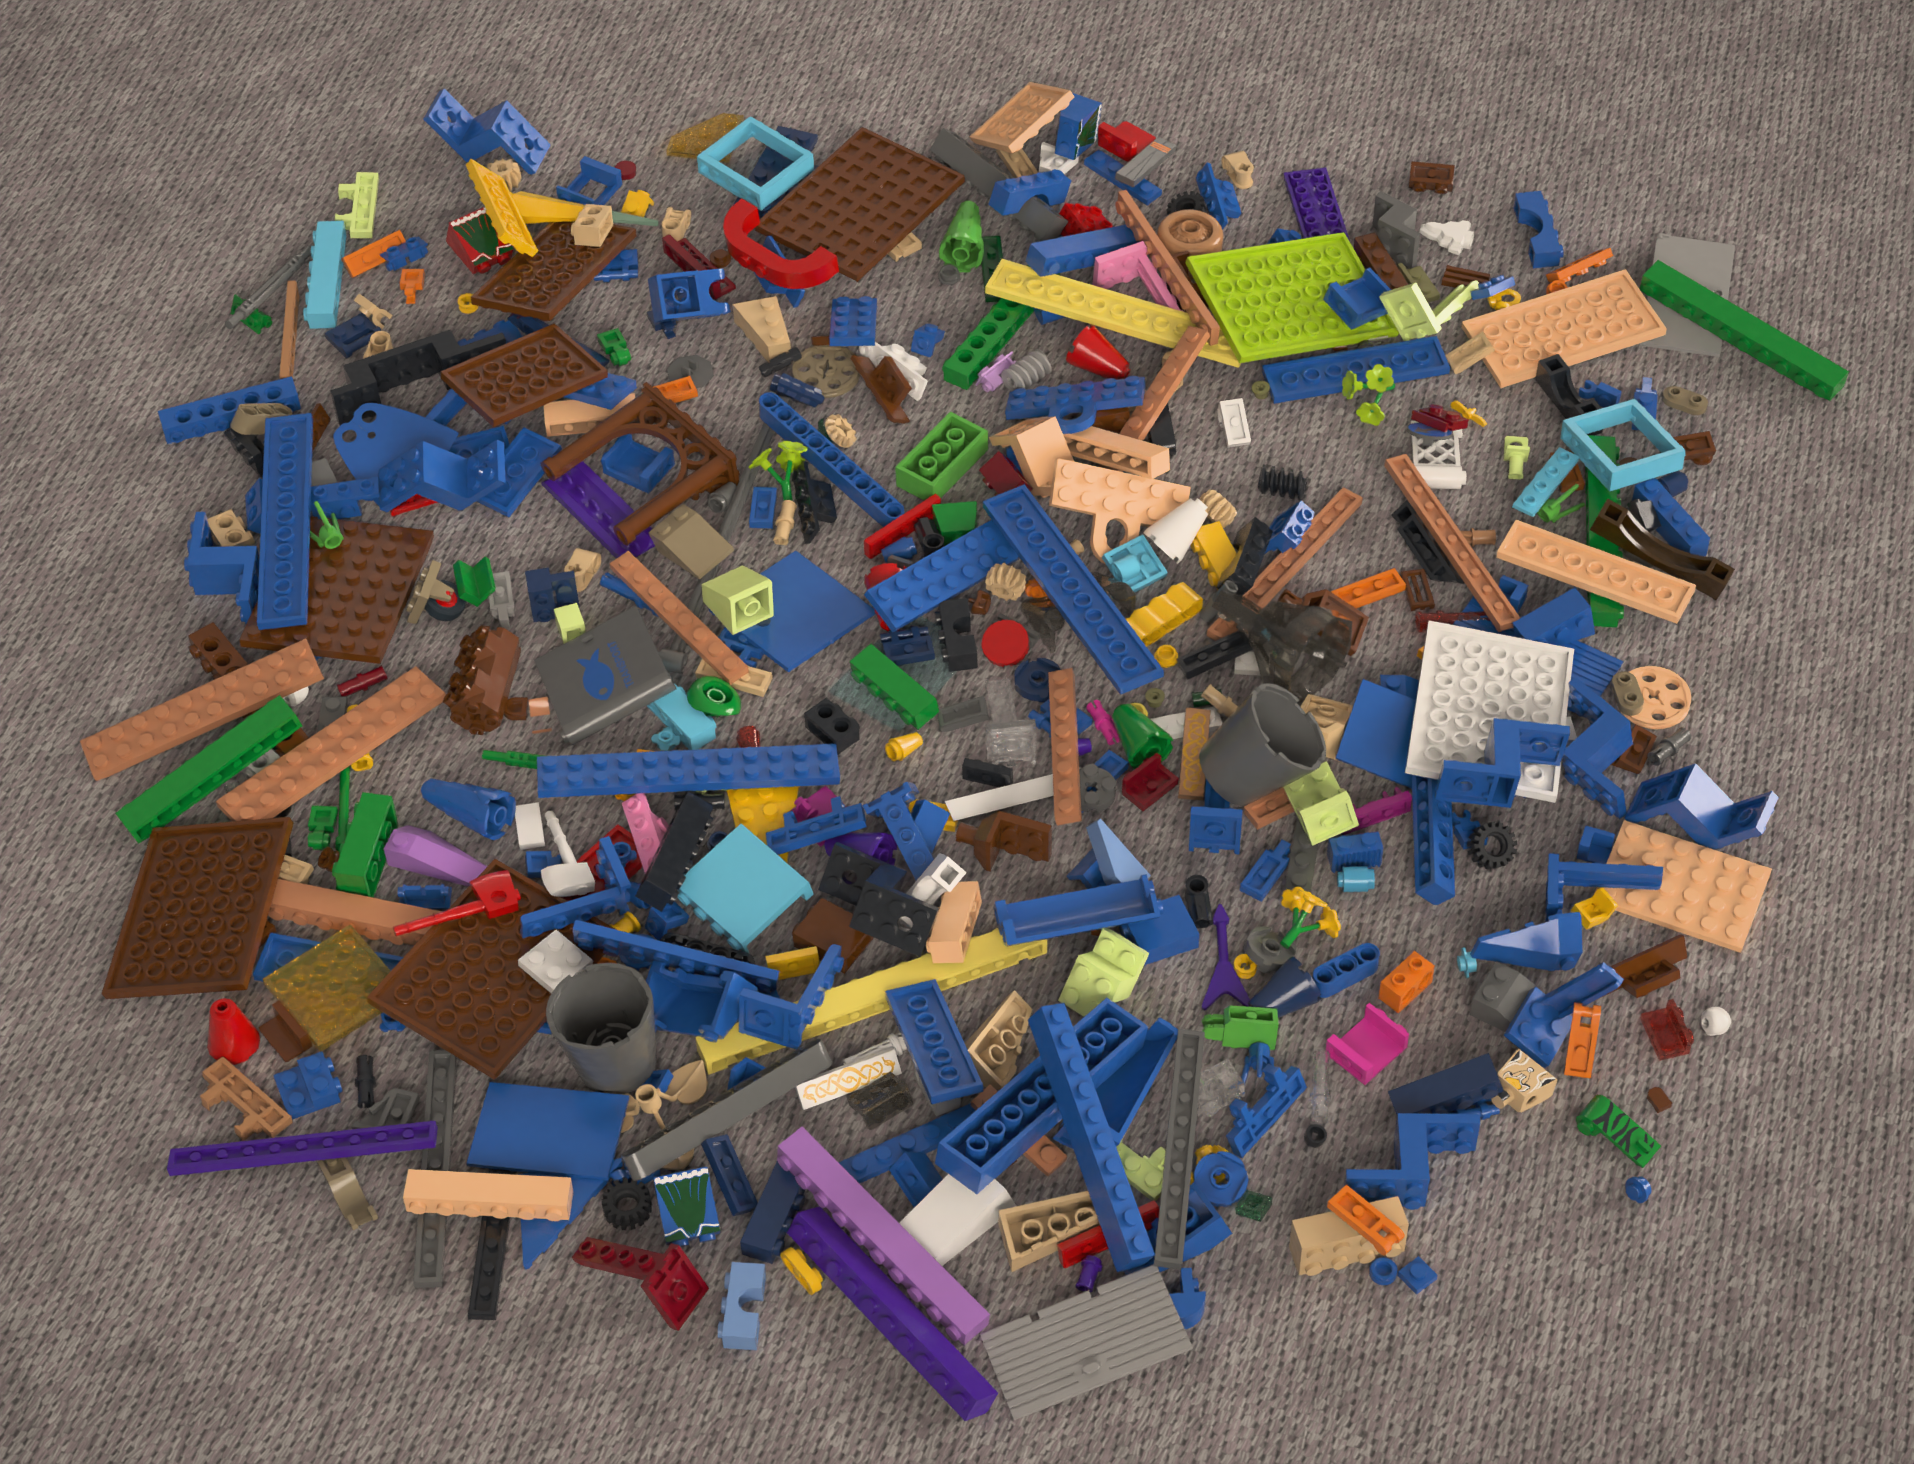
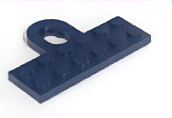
[733,126,818,219]

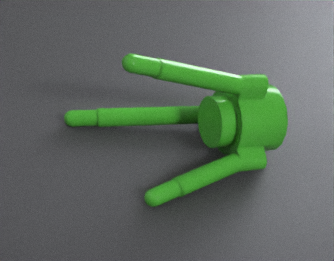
[1537,484,1585,523]
[310,501,344,549]

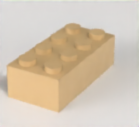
[1289,1196,1409,1276]

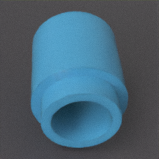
[1337,866,1375,892]

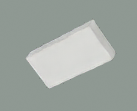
[515,802,545,850]

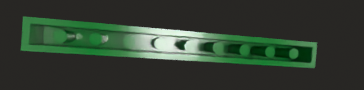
[1640,260,1849,401]
[1585,435,1624,628]

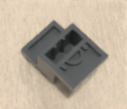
[1372,191,1420,269]

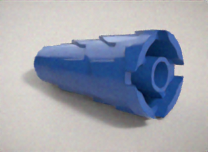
[421,778,516,840]

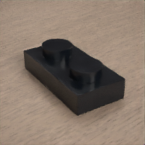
[962,758,1013,788]

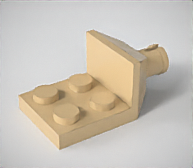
[1300,694,1353,760]

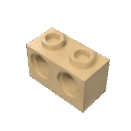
[571,204,613,247]
[207,509,255,547]

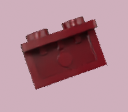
[1122,753,1179,811]

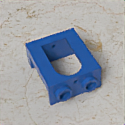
[556,156,622,205]

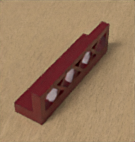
[662,234,736,300]

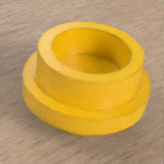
[1154,645,1178,668]

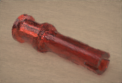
[1415,610,1490,633]

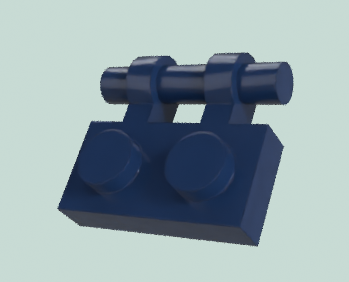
[880,625,935,666]

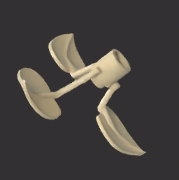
[621,1060,708,1171]

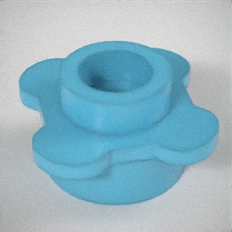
[651,727,681,751]
[1457,947,1477,978]

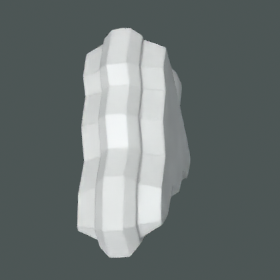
[1419,220,1474,255]

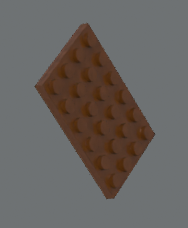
[441,323,608,427]

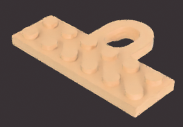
[1049,458,1190,564]

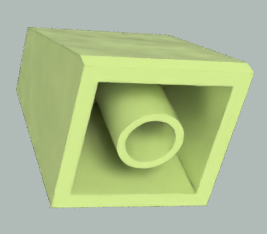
[702,565,774,635]

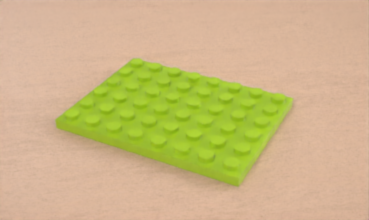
[1186,232,1399,363]

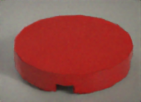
[981,620,1030,667]

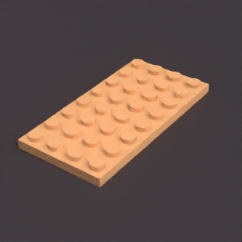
[1462,269,1667,388]

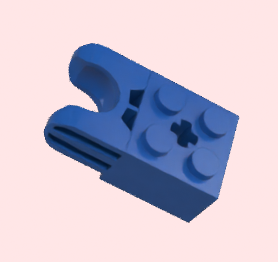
[648,269,731,323]

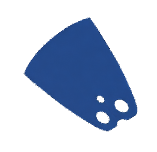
[333,403,459,507]

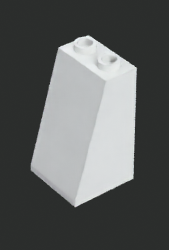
[899,1174,1016,1266]

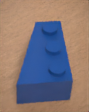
[1513,588,1595,646]

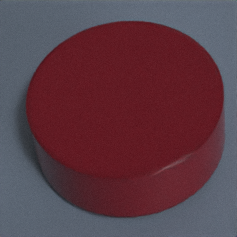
[615,161,637,180]

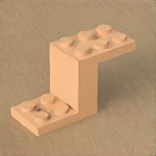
[989,416,1074,498]

